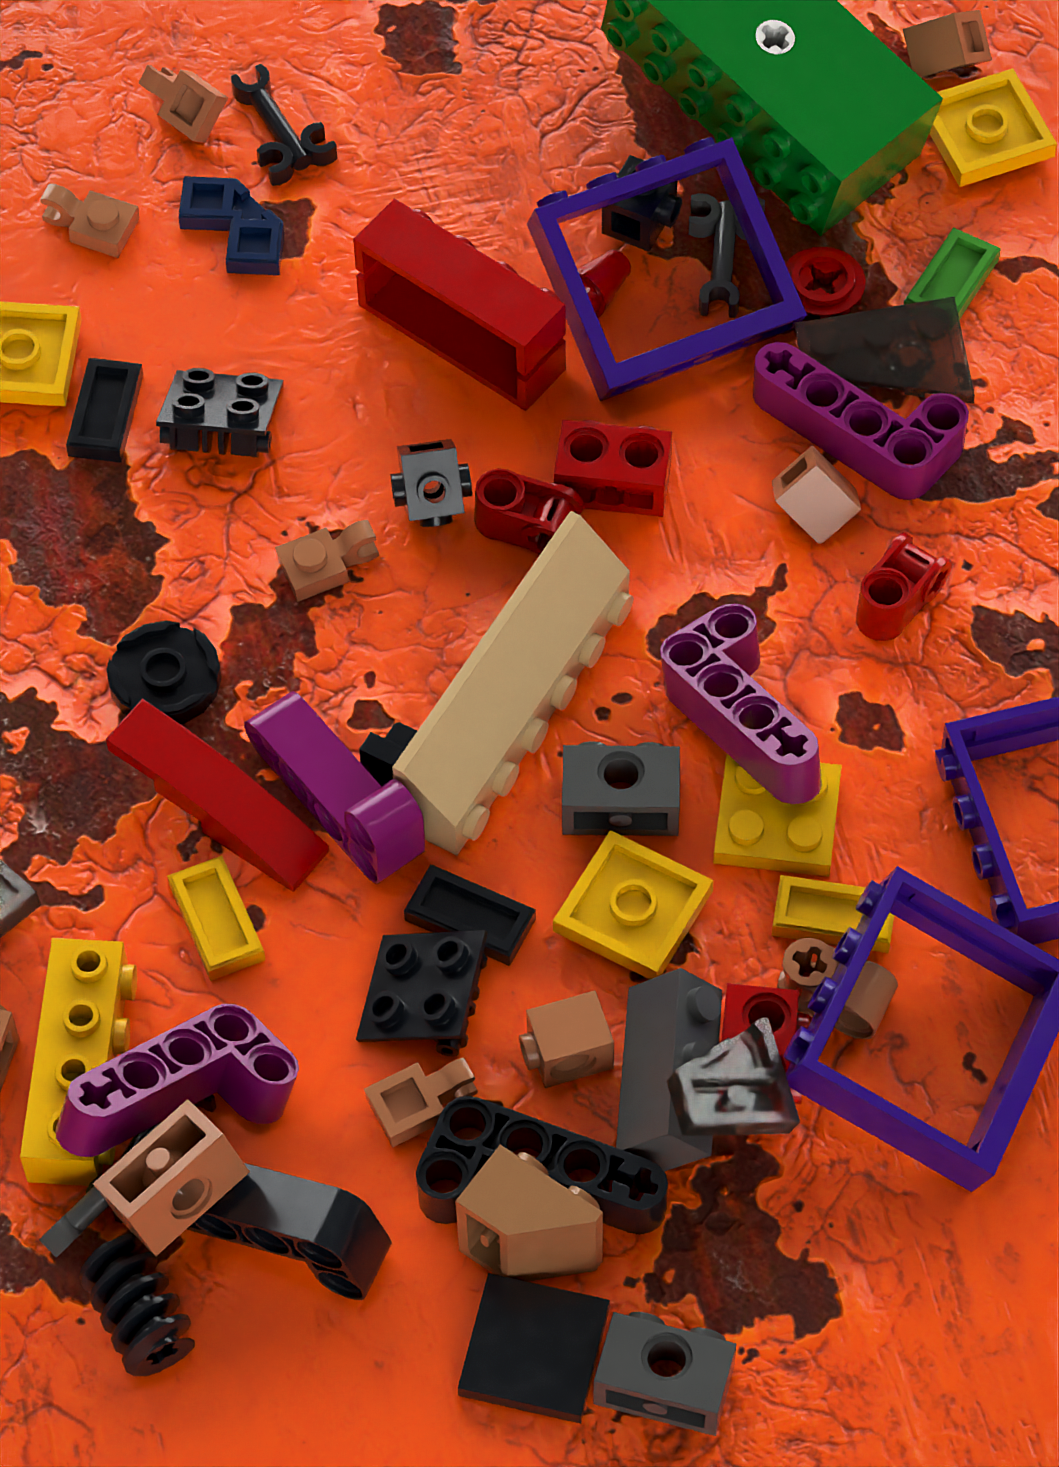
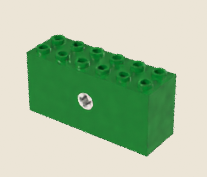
[601,0,943,236]

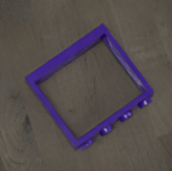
[527,137,807,402]
[935,697,1059,945]
[781,866,1059,1192]

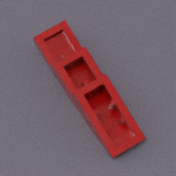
[106,698,329,892]

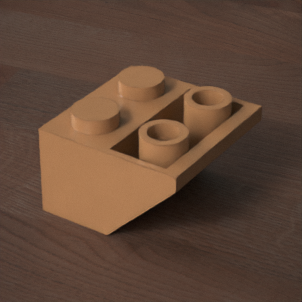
[455,1144,603,1282]

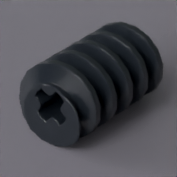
[78,1233,195,1376]

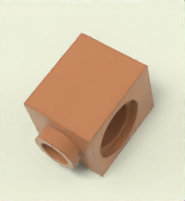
[519,990,614,1088]

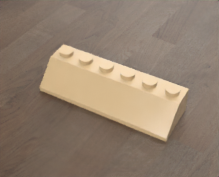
[392,511,634,856]

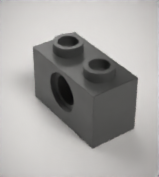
[562,741,680,836]
[593,1312,737,1436]

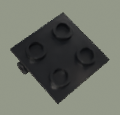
[156,368,284,458]
[356,930,488,1057]

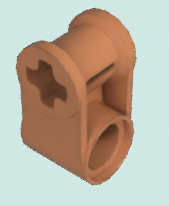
[777,938,898,1039]

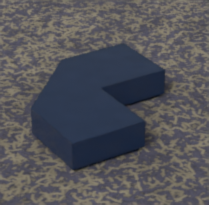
[178,176,285,275]

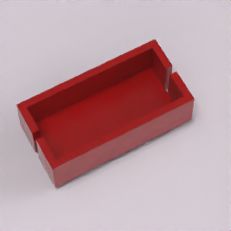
[353,198,566,411]

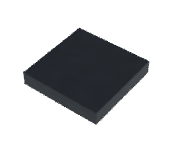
[458,1273,610,1424]

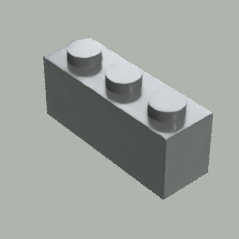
[616,968,722,1172]

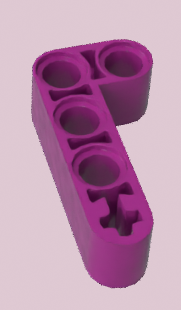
[753,342,969,500]
[660,603,822,804]
[244,691,426,884]
[55,1004,299,1157]

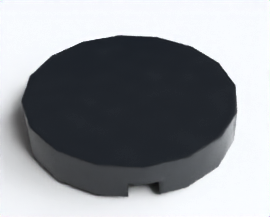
[106,621,221,724]

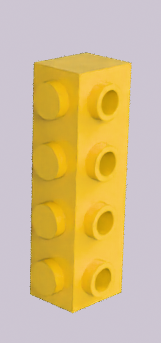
[20,938,137,1186]

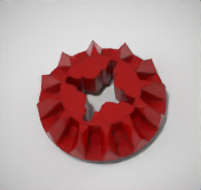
[785,247,866,323]

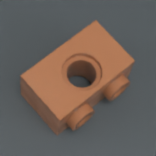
[93,1099,250,1256]

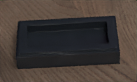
[66,358,144,463]
[404,864,536,966]

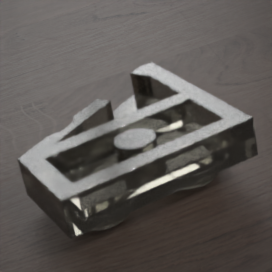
[666,1018,800,1136]

